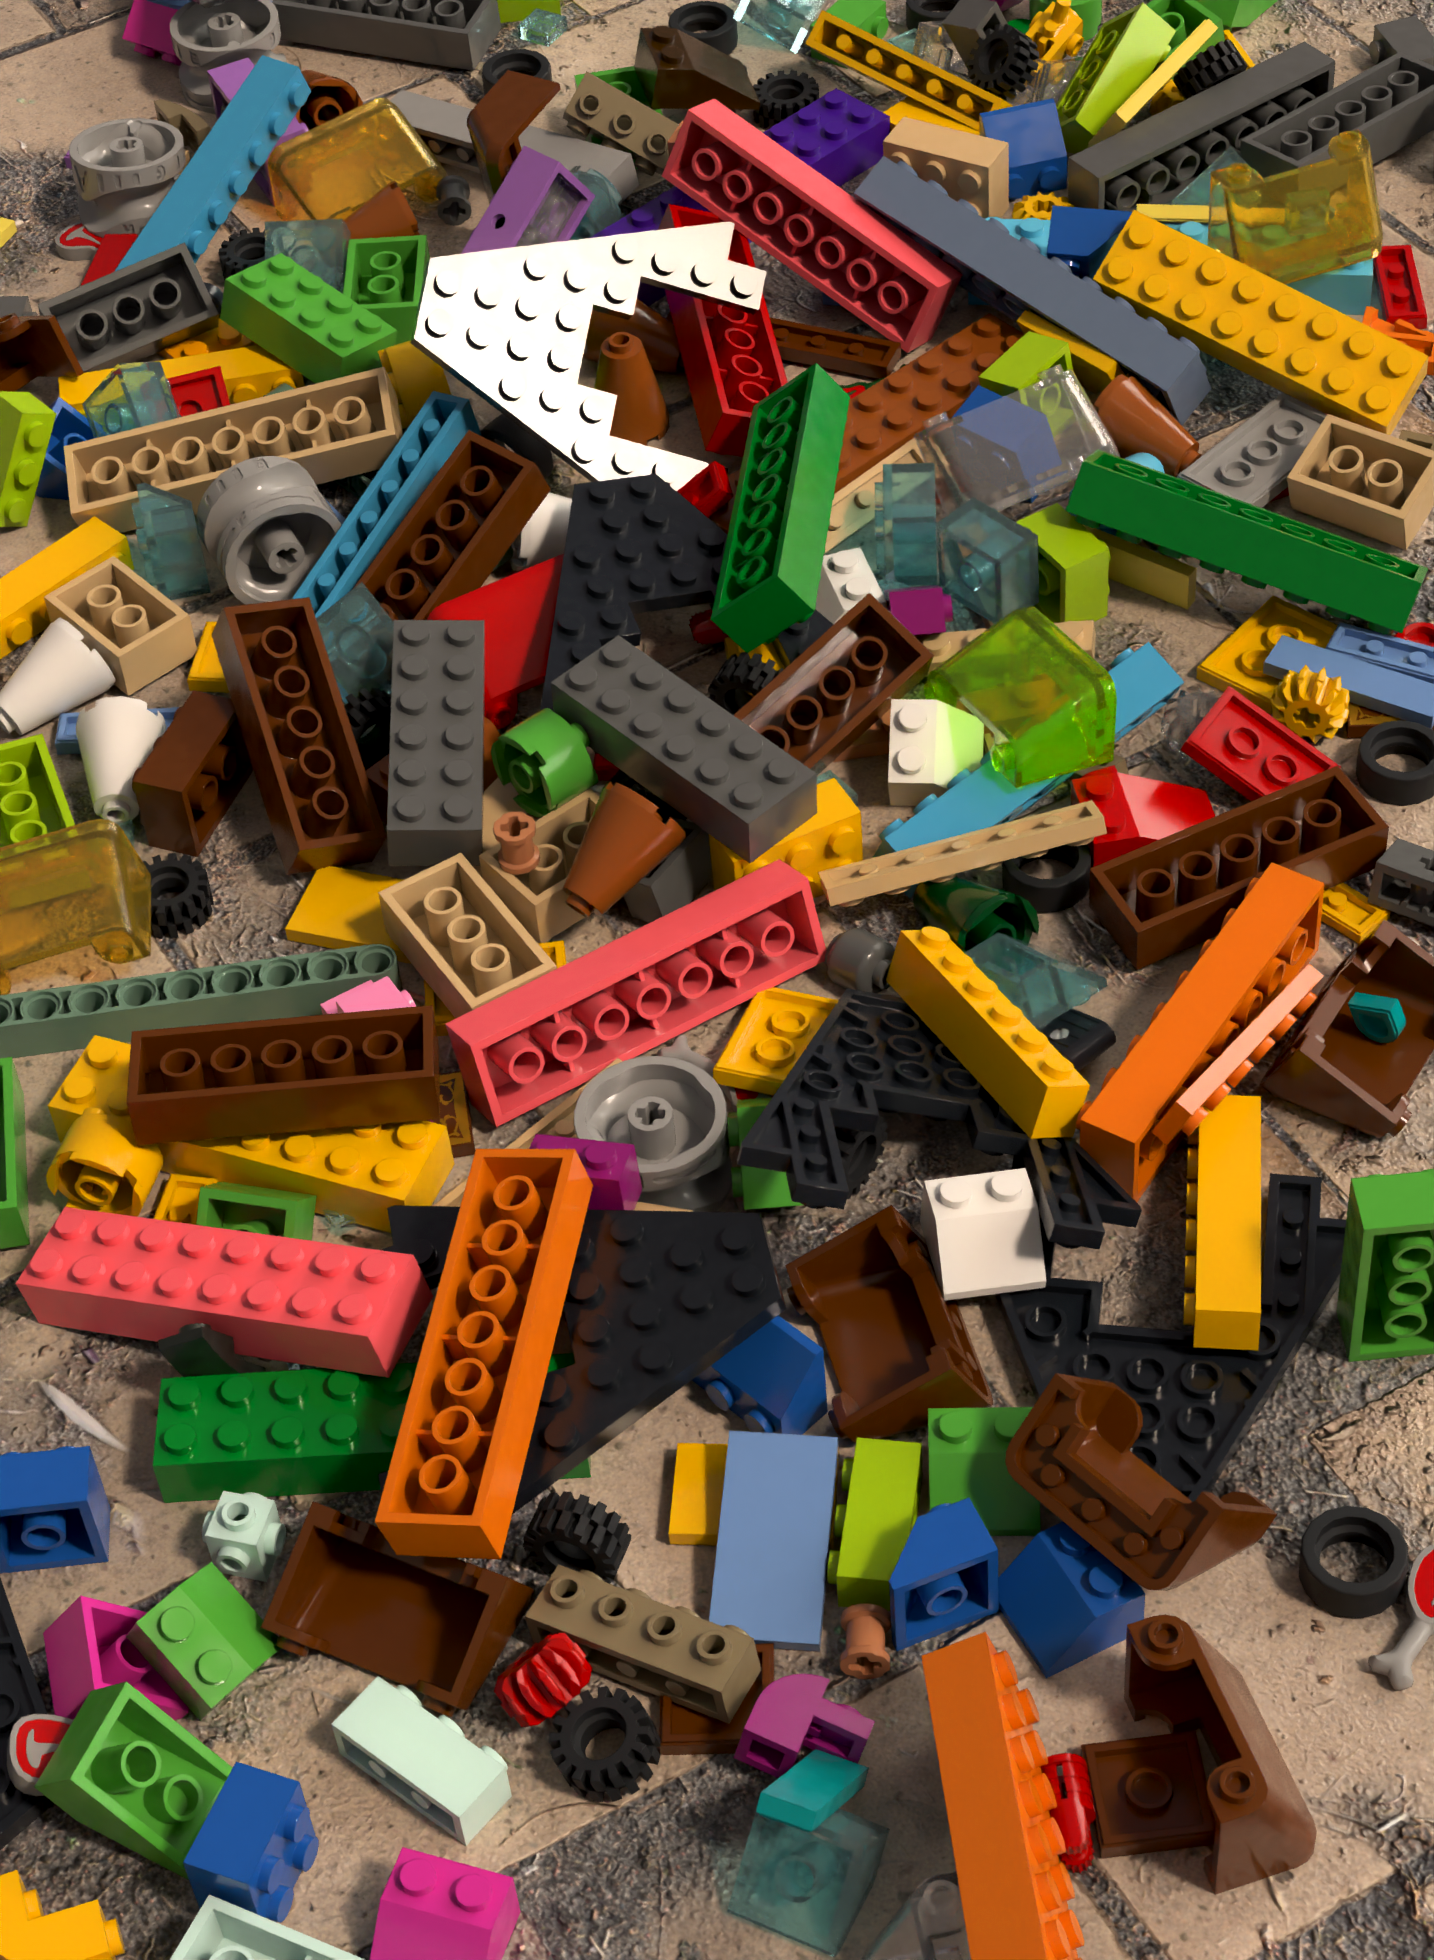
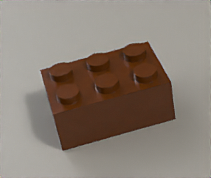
[132,690,253,857]

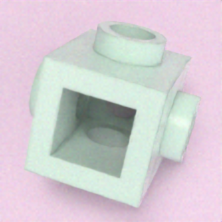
[202,1491,286,1582]

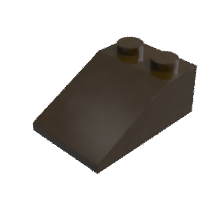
[634,26,760,110]

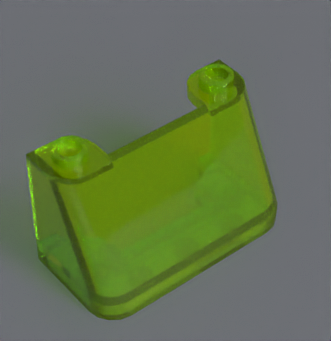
[924,605,1117,788]

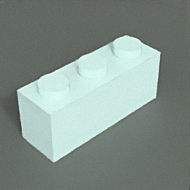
[331,1676,512,1846]

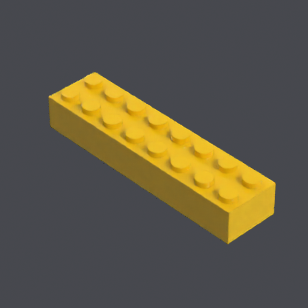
[1092,210,1429,435]
[48,1035,455,1233]

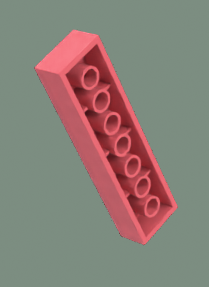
[662,99,963,353]
[445,859,826,1127]
[15,1207,433,1378]

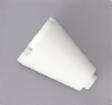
[510,493,572,571]
[0,617,116,735]
[76,696,167,824]

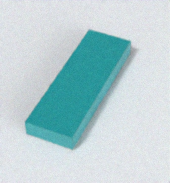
[756,1749,869,1833]

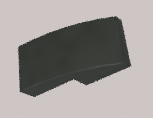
[158,1323,266,1377]

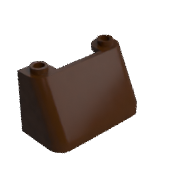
[1260,919,1434,1138]
[785,1205,993,1443]
[1005,1373,1277,1591]
[261,1501,535,1717]
[1124,1614,1317,1895]

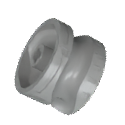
[170,0,287,114]
[69,118,186,238]
[196,456,342,605]
[574,1056,732,1212]

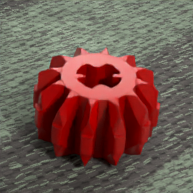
[494,1632,592,1727]

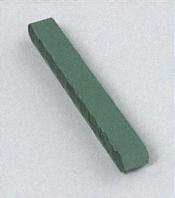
[0,944,403,1058]

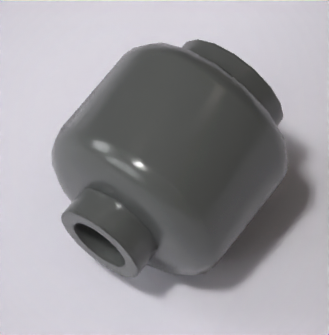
[825,928,895,994]

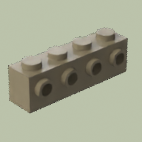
[563,71,679,188]
[525,1564,761,1724]

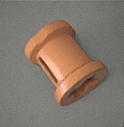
[493,811,540,875]
[840,1604,891,1679]

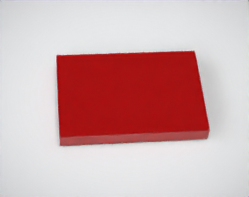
[1180,686,1341,801]

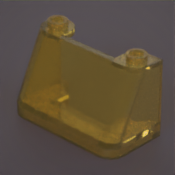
[268,98,448,248]
[1207,129,1383,285]
[0,819,151,995]

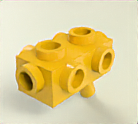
[1006,0,1084,89]

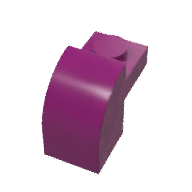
[734,1674,875,1778]

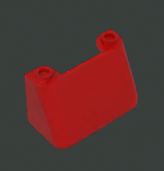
[427,554,564,730]

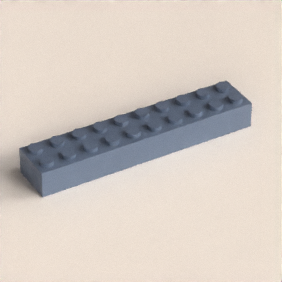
[854,156,1211,425]

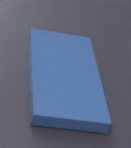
[709,1430,839,1652]

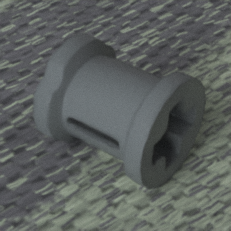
[436,175,472,226]

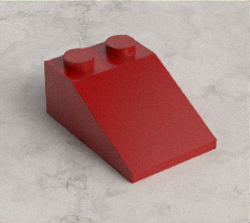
[1071,772,1215,868]

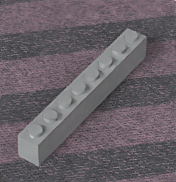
[374,90,640,212]

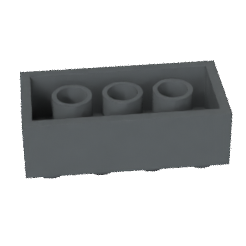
[38,242,219,373]

